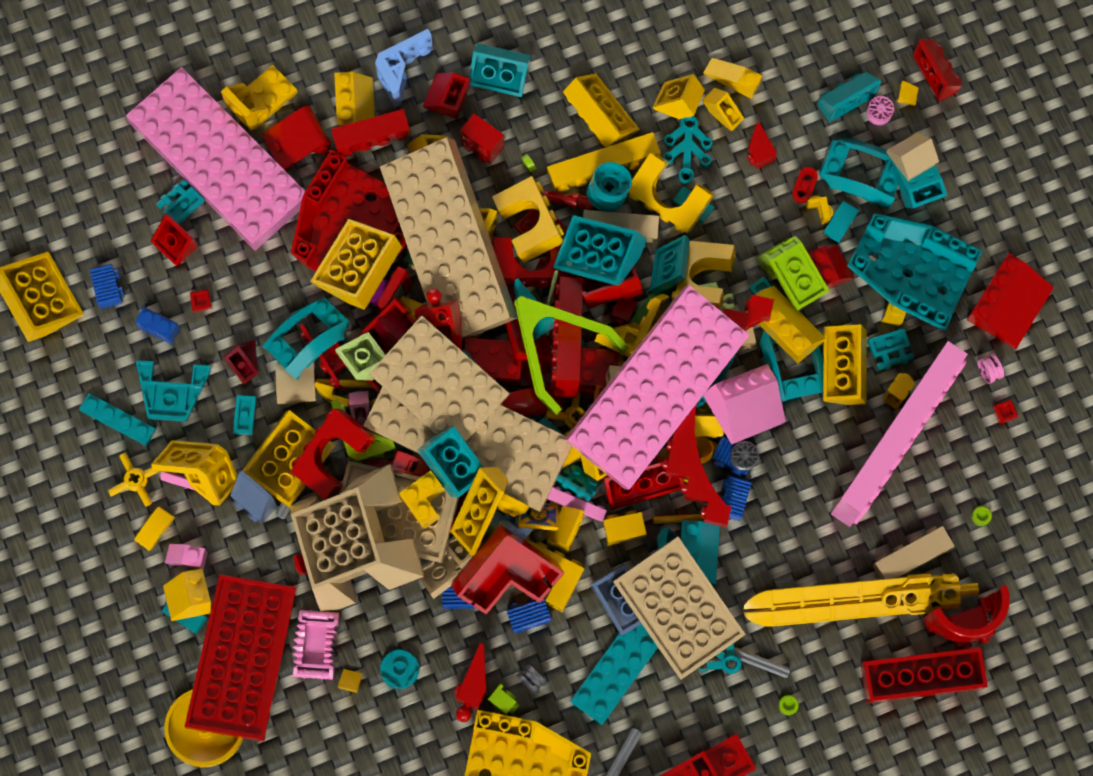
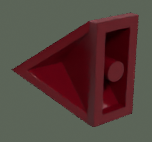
[373,308,411,349]
[222,340,259,384]

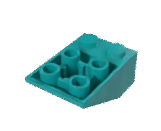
[890,158,947,208]

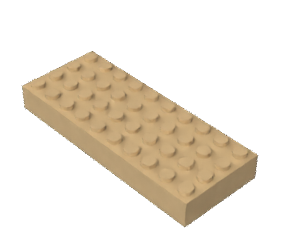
[380,137,518,341]
[363,387,572,513]

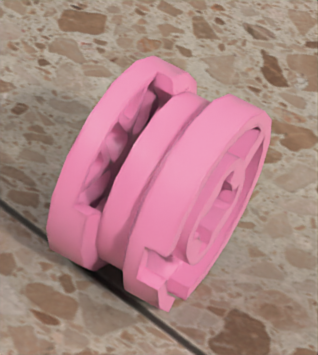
[866,96,894,125]
[977,354,1004,384]

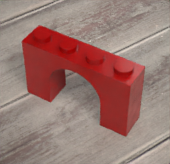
[491,237,572,288]
[290,408,376,500]

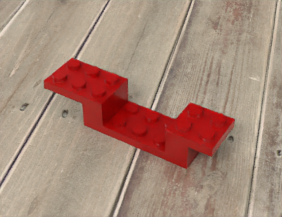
[465,338,619,394]
[660,734,756,776]

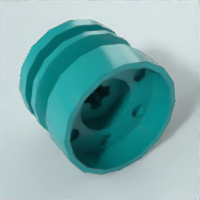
[587,162,632,212]

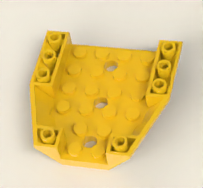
[465,710,591,776]

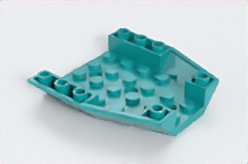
[847,213,983,331]

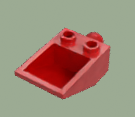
[414,288,462,351]
[454,643,487,722]

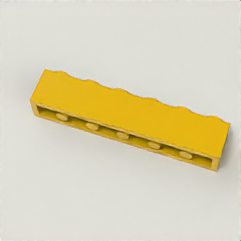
[547,132,661,193]

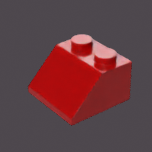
[808,244,854,289]

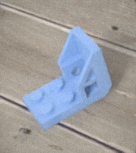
[375,29,433,108]

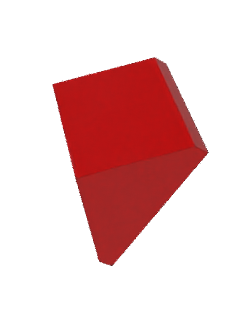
[150,214,198,266]

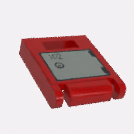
[378,267,413,312]

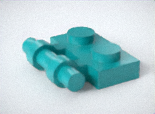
[156,179,205,224]
[867,328,914,371]
[556,463,603,501]

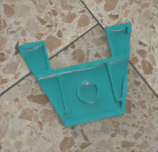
[136,360,212,422]

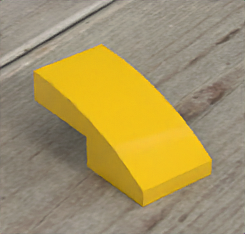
[314,382,350,411]
[134,506,175,551]

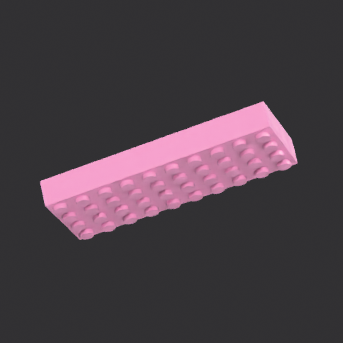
[126,67,305,251]
[564,285,749,490]
[831,341,968,527]

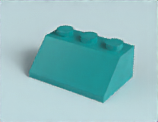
[469,43,531,97]
[817,72,881,123]
[417,426,484,498]
[680,520,720,585]

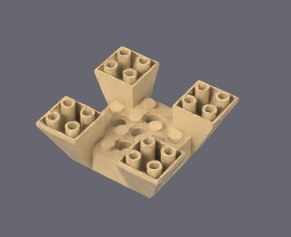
[290,464,425,612]

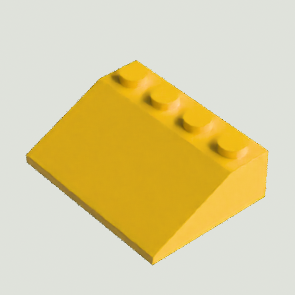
[310,219,402,310]
[0,252,84,342]
[242,410,335,508]

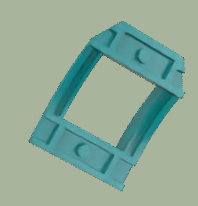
[819,138,898,210]
[262,298,350,380]
[759,329,824,401]

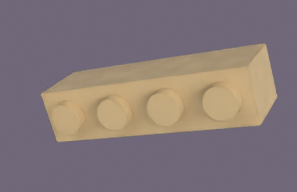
[583,210,659,243]
[873,526,955,579]

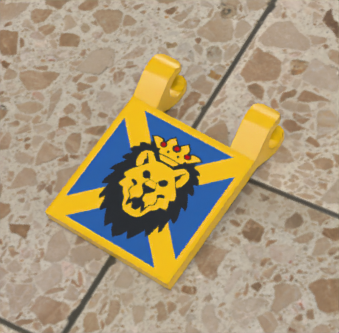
[518,501,558,530]

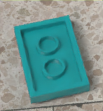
[651,235,690,294]

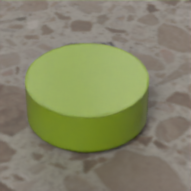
[521,153,537,173]
[971,506,992,526]
[778,695,799,716]

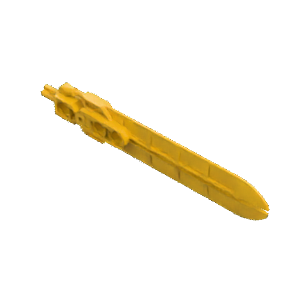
[743,573,979,626]

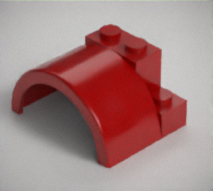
[575,266,643,309]
[923,585,1010,650]

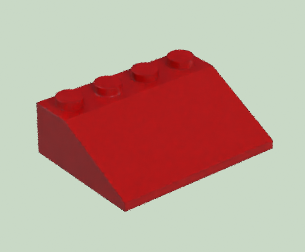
[967,253,1054,350]

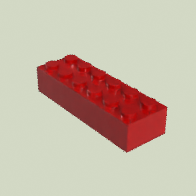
[550,276,583,398]
[860,647,988,704]

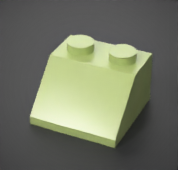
[335,332,385,381]

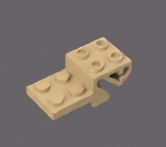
[419,536,486,599]

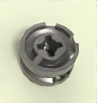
[730,441,759,471]
[517,664,547,694]

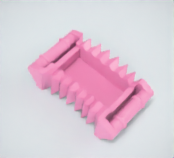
[293,610,339,680]

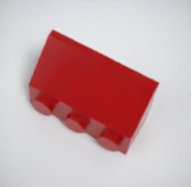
[912,39,962,101]

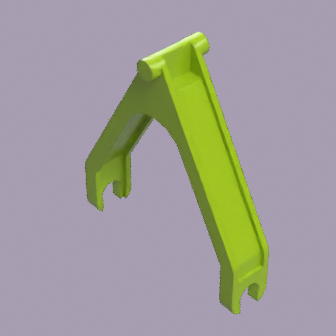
[514,296,629,415]

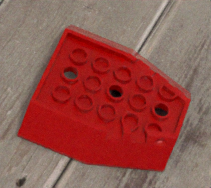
[290,149,406,273]

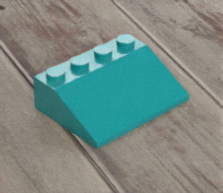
[553,215,647,286]

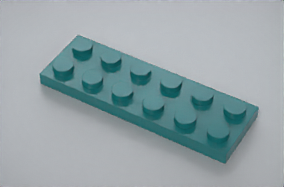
[570,624,658,725]

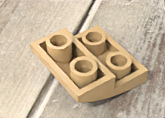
[275,362,316,404]

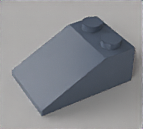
[231,470,277,524]
[589,564,642,636]

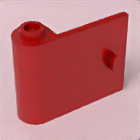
[261,106,331,170]

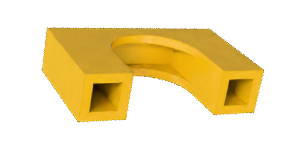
[629,152,715,233]
[492,176,564,263]
[672,241,736,312]
[510,536,584,613]

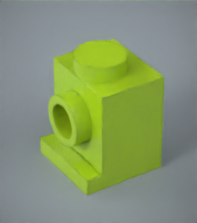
[488,684,520,716]

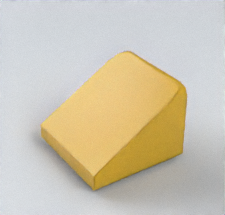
[897,81,919,106]
[338,669,363,693]

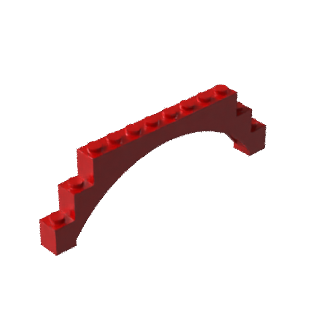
[663,294,774,528]

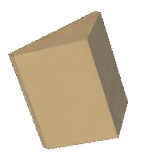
[886,133,939,181]

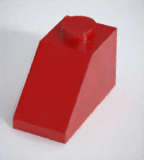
[746,123,777,169]

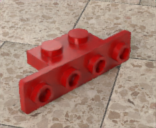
[300,324,347,391]

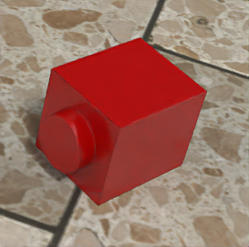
[610,297,637,326]

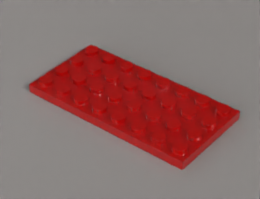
[184,574,297,742]

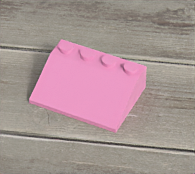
[703,364,786,444]

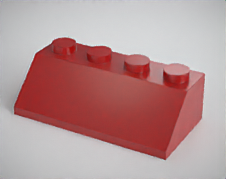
[331,109,411,156]
[602,447,684,510]

